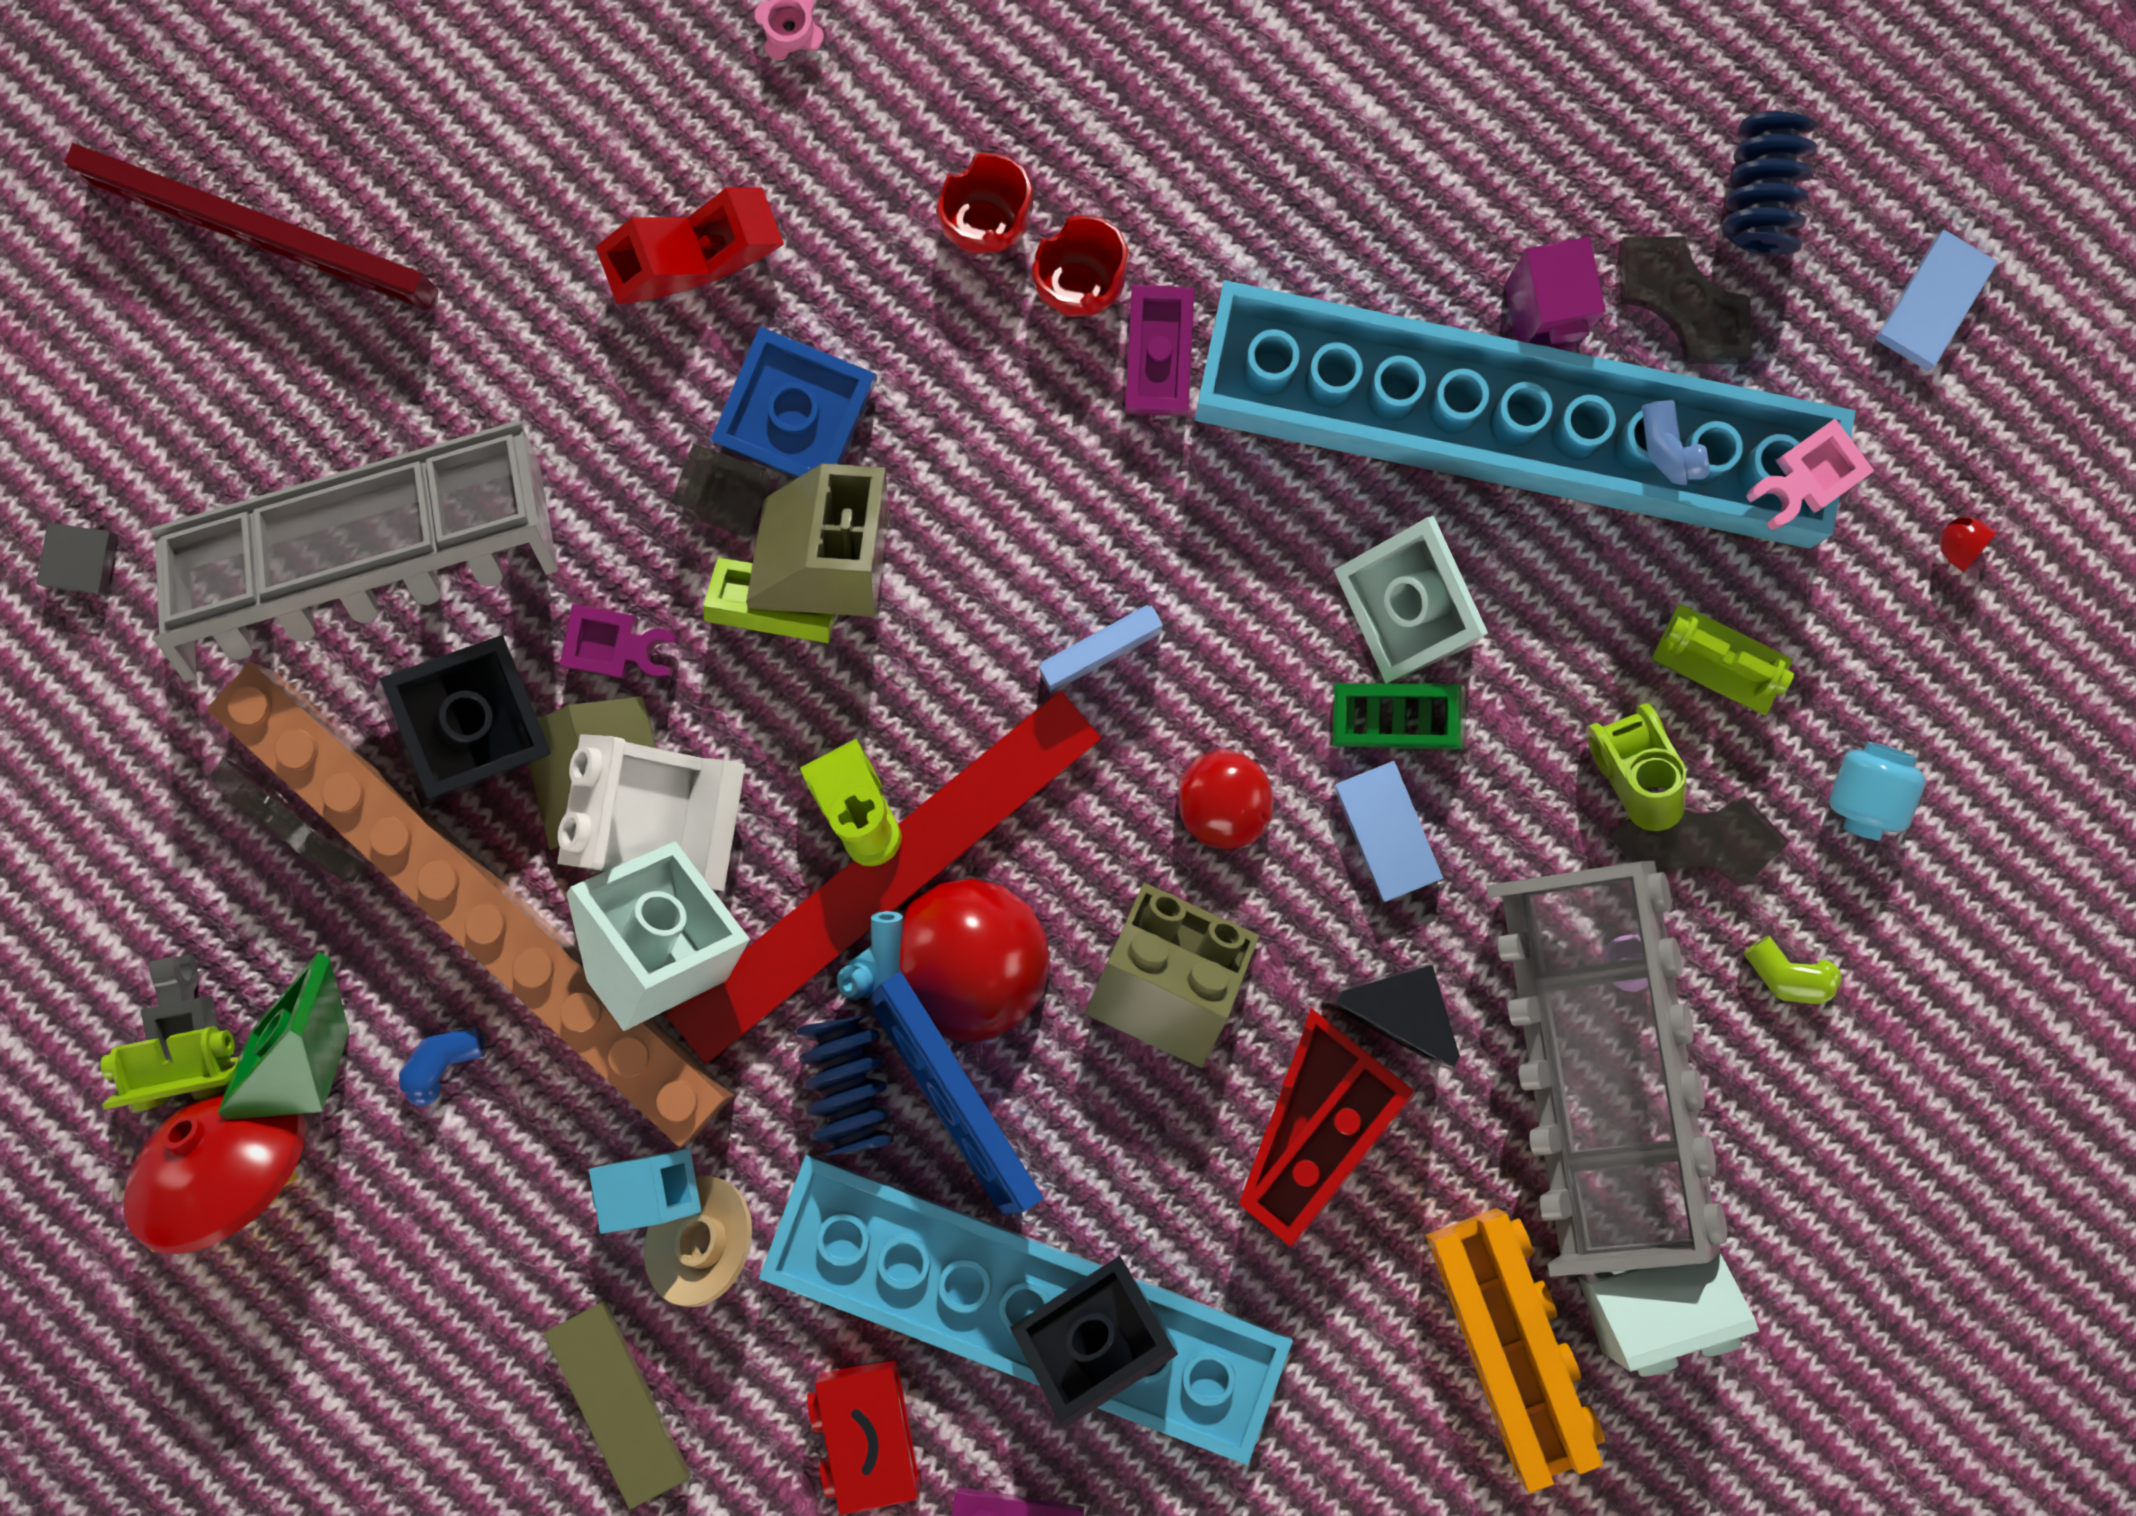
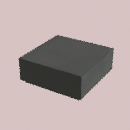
[36,523,118,596]

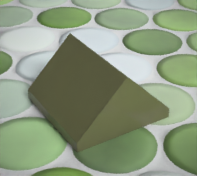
[529,696,657,851]

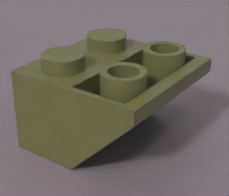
[746,463,889,617]
[1084,883,1259,1068]

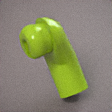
[1743,935,1842,1005]

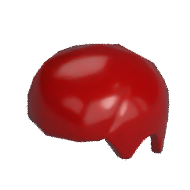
[936,152,1033,254]
[1032,215,1129,317]
[1177,748,1274,851]

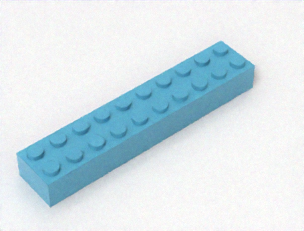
[1194,280,1856,549]

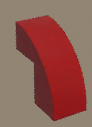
[595,187,784,304]

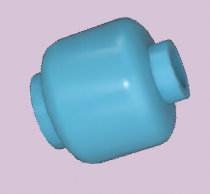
[1829,741,1926,841]

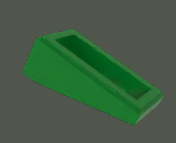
[1333,683,1467,751]

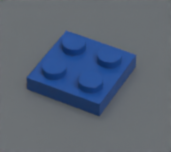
[710,326,877,479]

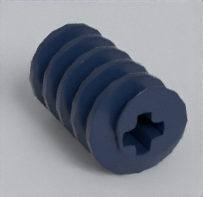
[1721,111,1819,255]
[795,1015,894,1155]

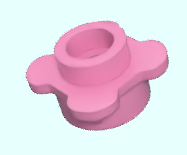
[755,0,824,61]

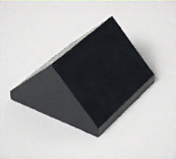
[1323,965,1460,1068]
[1010,1255,1178,1429]

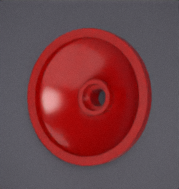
[123,1090,306,1254]

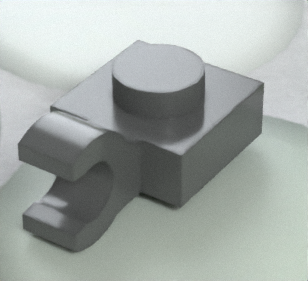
[140,954,218,1060]

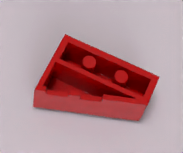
[1239,1008,1415,1247]

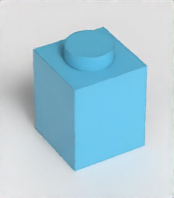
[589,1148,702,1234]

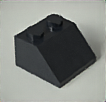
[374,635,551,809]

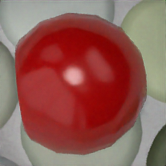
[899,878,1051,1044]

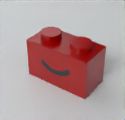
[807,1358,922,1516]

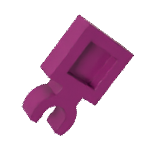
[559,604,680,681]

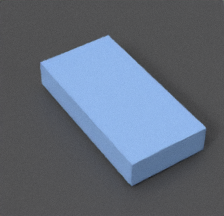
[1874,230,1998,371]
[1039,605,1163,693]
[1333,761,1443,903]

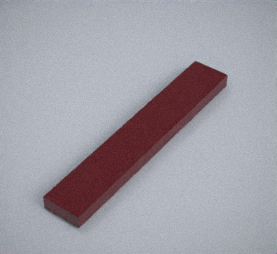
[64,142,439,311]

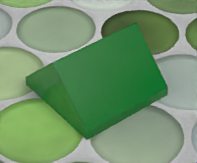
[217,952,350,1119]

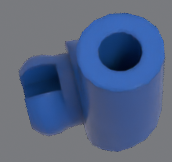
[399,1026,485,1106]

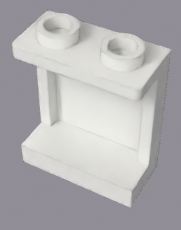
[557,734,746,891]

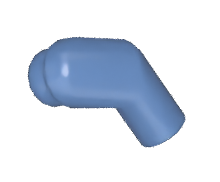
[1642,400,1710,485]

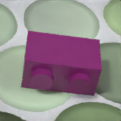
[1504,236,1606,352]

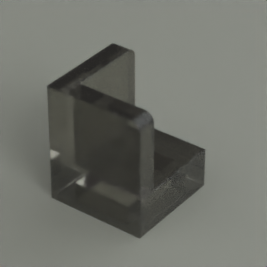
[670,443,772,538]

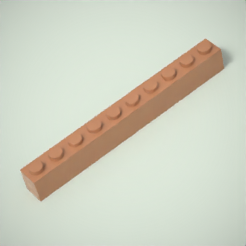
[206,661,735,1148]

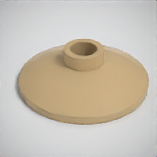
[644,1176,752,1307]

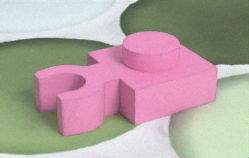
[1746,419,1874,530]

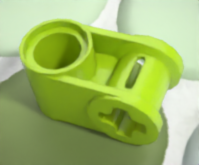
[1585,703,1686,831]
[800,738,902,866]

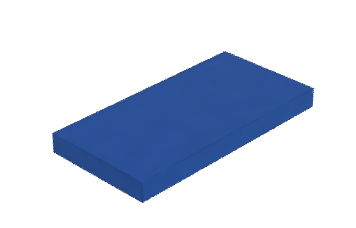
[866,971,1044,1216]

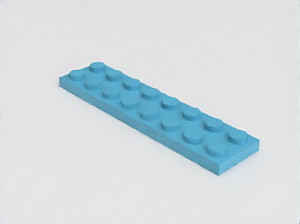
[759,1154,1293,1465]

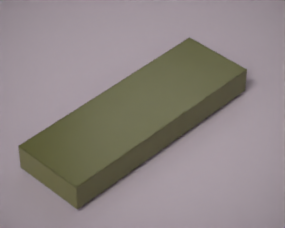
[543,1300,691,1510]

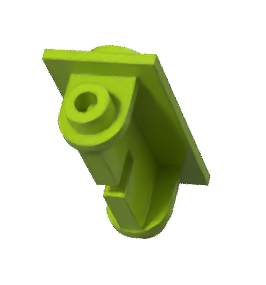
[1651,603,1794,716]
[101,1026,239,1111]

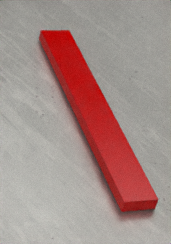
[665,690,1101,1065]

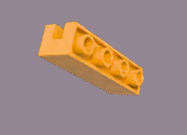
[1425,1208,1605,1494]

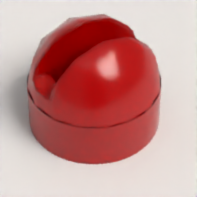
[1938,517,1998,573]

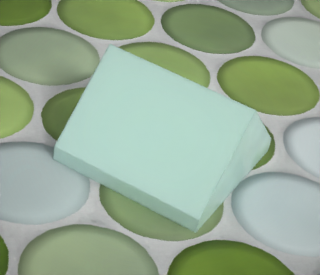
[1334,516,1488,684]

